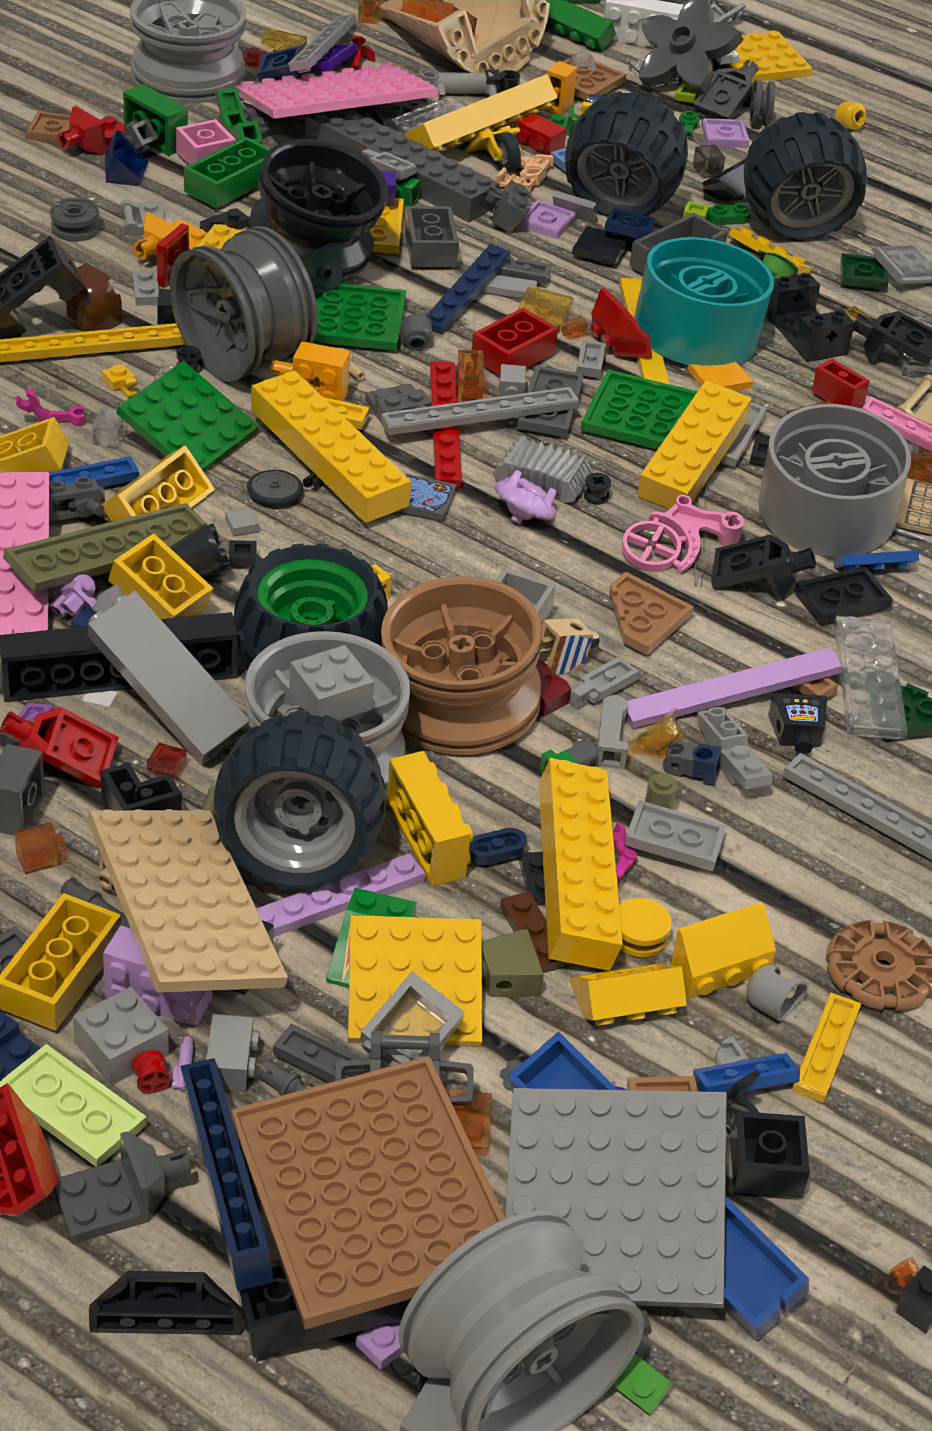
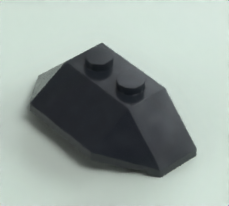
[702,158,746,201]
[89,1271,242,1335]

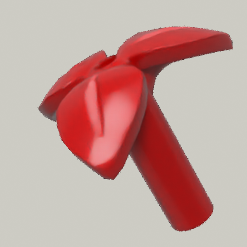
[351,35,375,70]

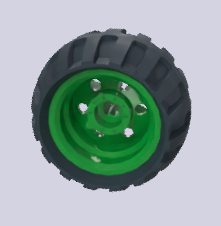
[234,543,388,670]

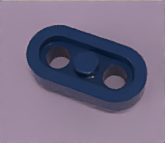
[469,828,527,865]

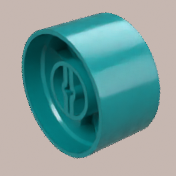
[634,237,774,366]

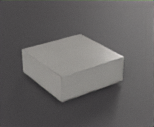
[225,508,259,536]

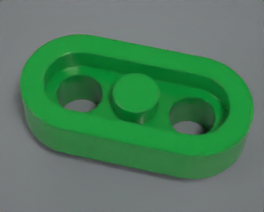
[707,203,751,225]

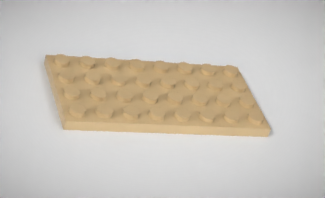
[87,809,288,993]

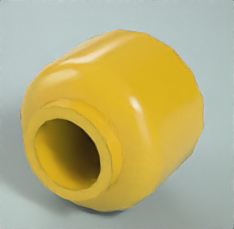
[835,101,866,130]

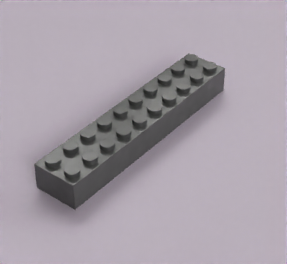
[304,108,500,223]

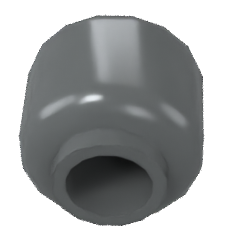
[401,314,432,351]

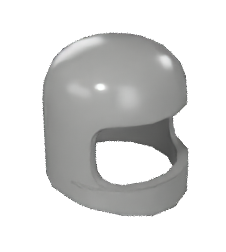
[746,964,809,1022]

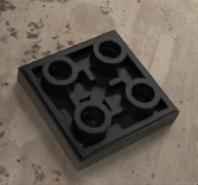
[572,226,630,266]

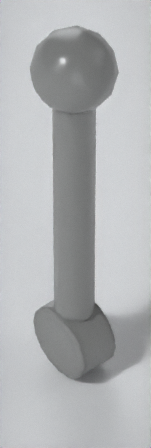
[893,527,932,546]

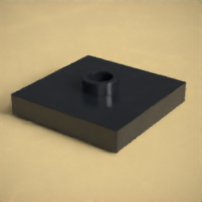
[301,240,343,296]

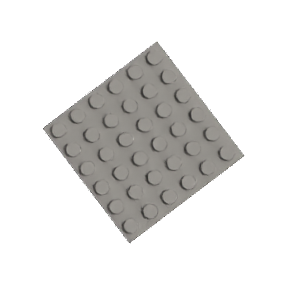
[505,1088,727,1308]

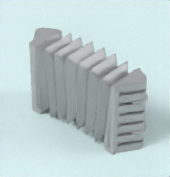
[493,436,593,503]

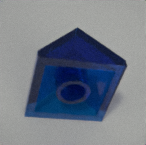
[105,130,149,186]

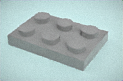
[624,800,726,871]

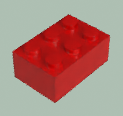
[471,308,558,376]

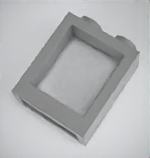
[360,971,465,1067]

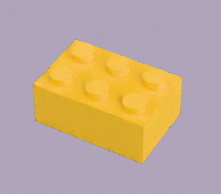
[108,533,213,619]

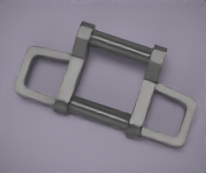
[335,1031,474,1106]

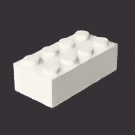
[604,0,684,48]

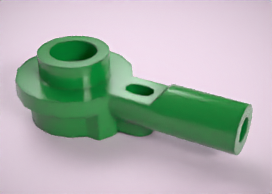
[679,111,700,139]

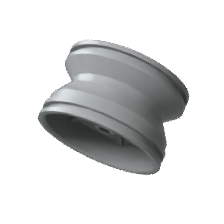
[130,0,246,103]
[245,631,410,796]
[398,1210,644,1431]

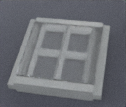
[871,245,932,284]

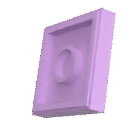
[701,118,750,148]
[517,200,577,239]

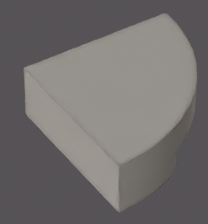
[715,1035,749,1066]

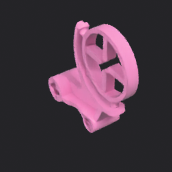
[622,495,744,574]

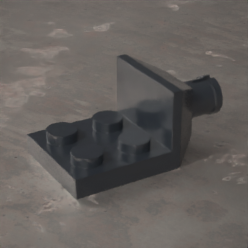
[853,311,932,365]
[711,534,816,601]

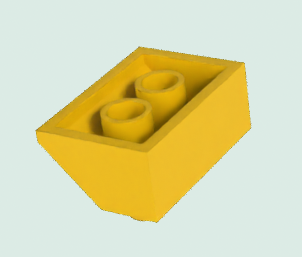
[671,902,776,999]
[570,963,687,1025]

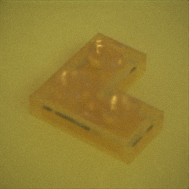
[261,28,307,52]

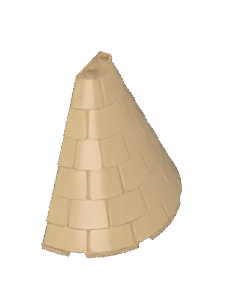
[379,0,550,73]

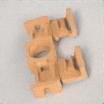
[496,153,554,195]

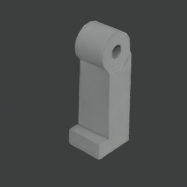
[595,695,629,770]

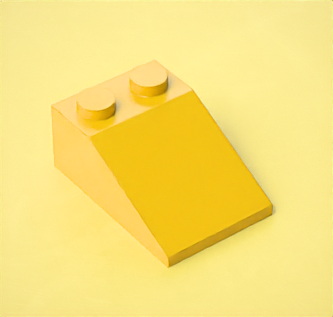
[0,417,69,473]

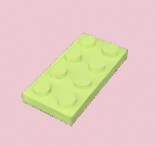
[0,1044,147,1167]

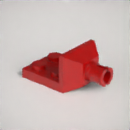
[57,105,125,156]
[0,707,119,789]

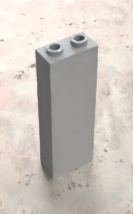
[87,591,250,766]

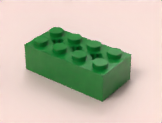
[184,137,271,209]

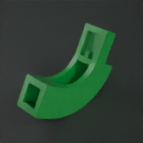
[215,87,263,144]

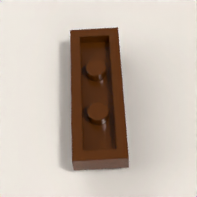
[500,891,567,973]

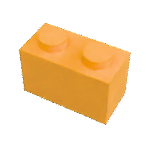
[545,61,577,115]

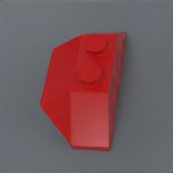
[591,287,653,358]
[0,1083,59,1217]

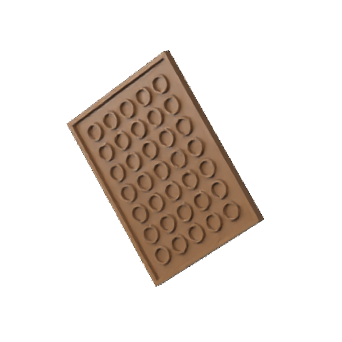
[230,1056,506,1330]

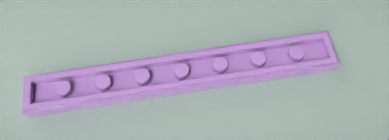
[626,647,842,728]

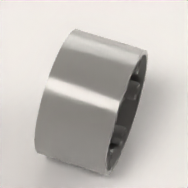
[758,404,911,557]

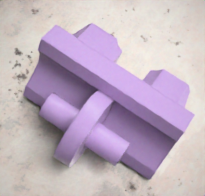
[49,575,97,618]

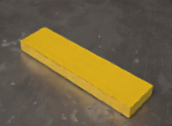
[792,992,862,1103]

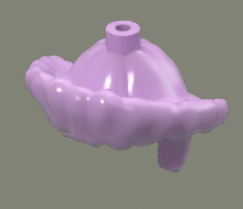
[495,470,556,524]

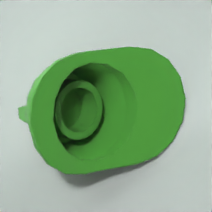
[759,250,799,279]

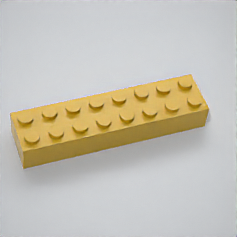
[403,74,557,153]
[251,370,411,523]
[539,758,623,971]

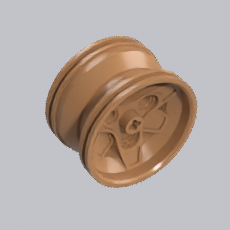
[381,576,542,755]

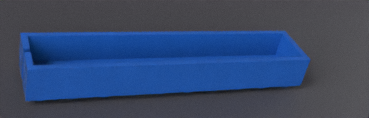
[507,1031,809,1341]

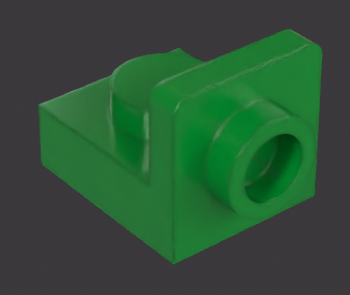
[547,107,578,135]

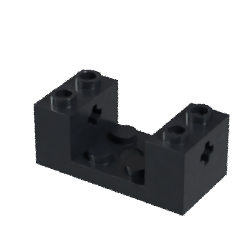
[0,236,85,339]
[766,273,855,362]

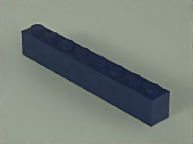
[181,1058,274,1291]

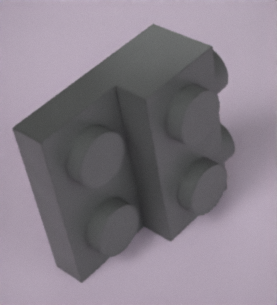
[365,384,432,427]

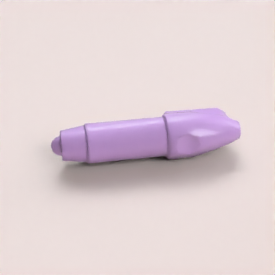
[172,1036,194,1090]

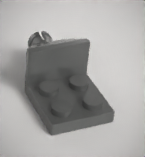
[693,60,759,119]
[53,1132,191,1244]

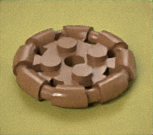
[826,920,932,1011]

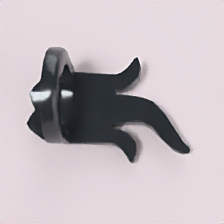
[726,1071,761,1135]

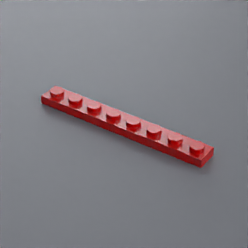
[430,361,462,489]

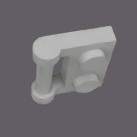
[120,200,165,236]

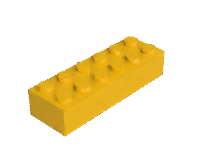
[638,380,752,509]

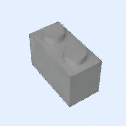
[206,1014,259,1092]

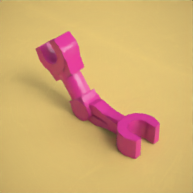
[15,388,85,426]
[613,823,637,886]

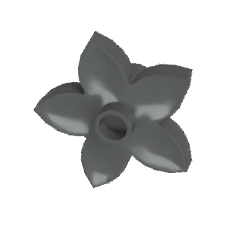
[639,0,744,94]

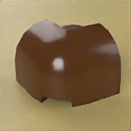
[59,263,122,332]

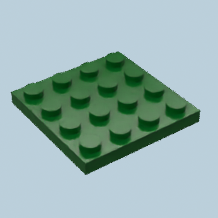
[313,283,406,351]
[116,361,259,472]
[580,370,698,449]

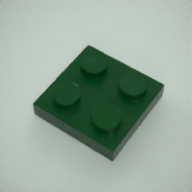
[840,253,889,290]

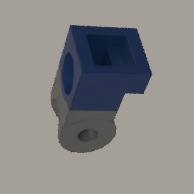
[663,741,722,786]

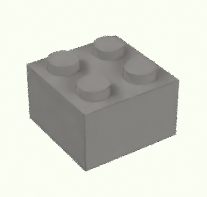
[289,645,374,721]
[73,987,169,1086]

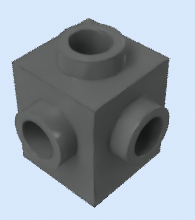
[119,118,158,155]

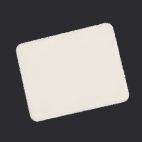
[82,691,117,707]

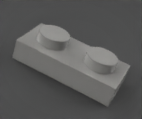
[132,270,159,306]
[576,340,606,378]

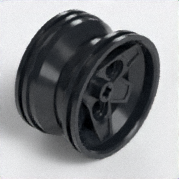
[247,139,388,280]

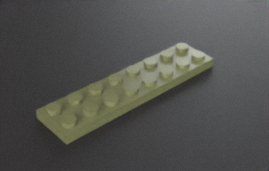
[3,503,206,592]

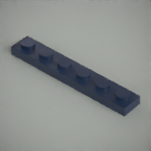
[426,244,510,335]

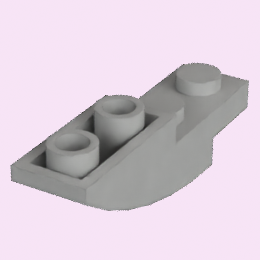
[697,707,773,790]

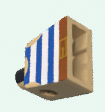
[538,618,600,676]

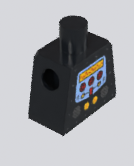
[768,693,827,754]

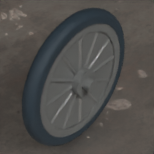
[247,470,303,505]

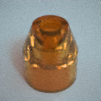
[561,316,588,338]

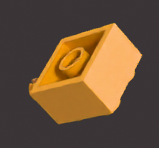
[270,341,350,402]

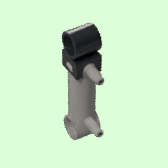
[419,68,521,99]

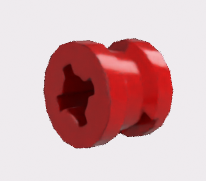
[131,1050,171,1094]

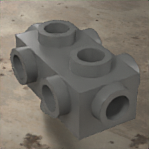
[49,477,105,522]

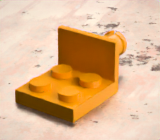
[133,212,207,260]

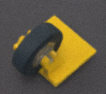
[465,126,521,173]

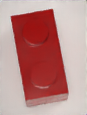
[516,113,567,155]
[812,359,870,408]

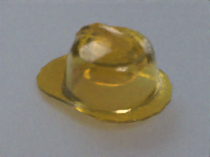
[625,708,685,756]

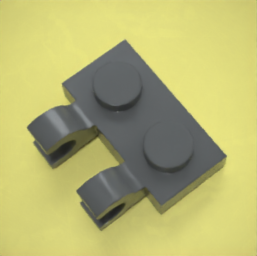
[243,107,295,139]

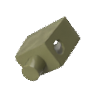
[481,929,544,997]

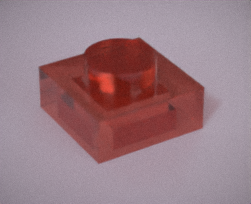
[243,48,266,68]
[147,742,187,778]

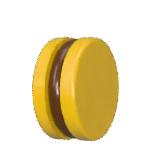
[619,898,672,958]

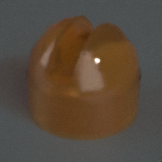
[888,1257,920,1288]

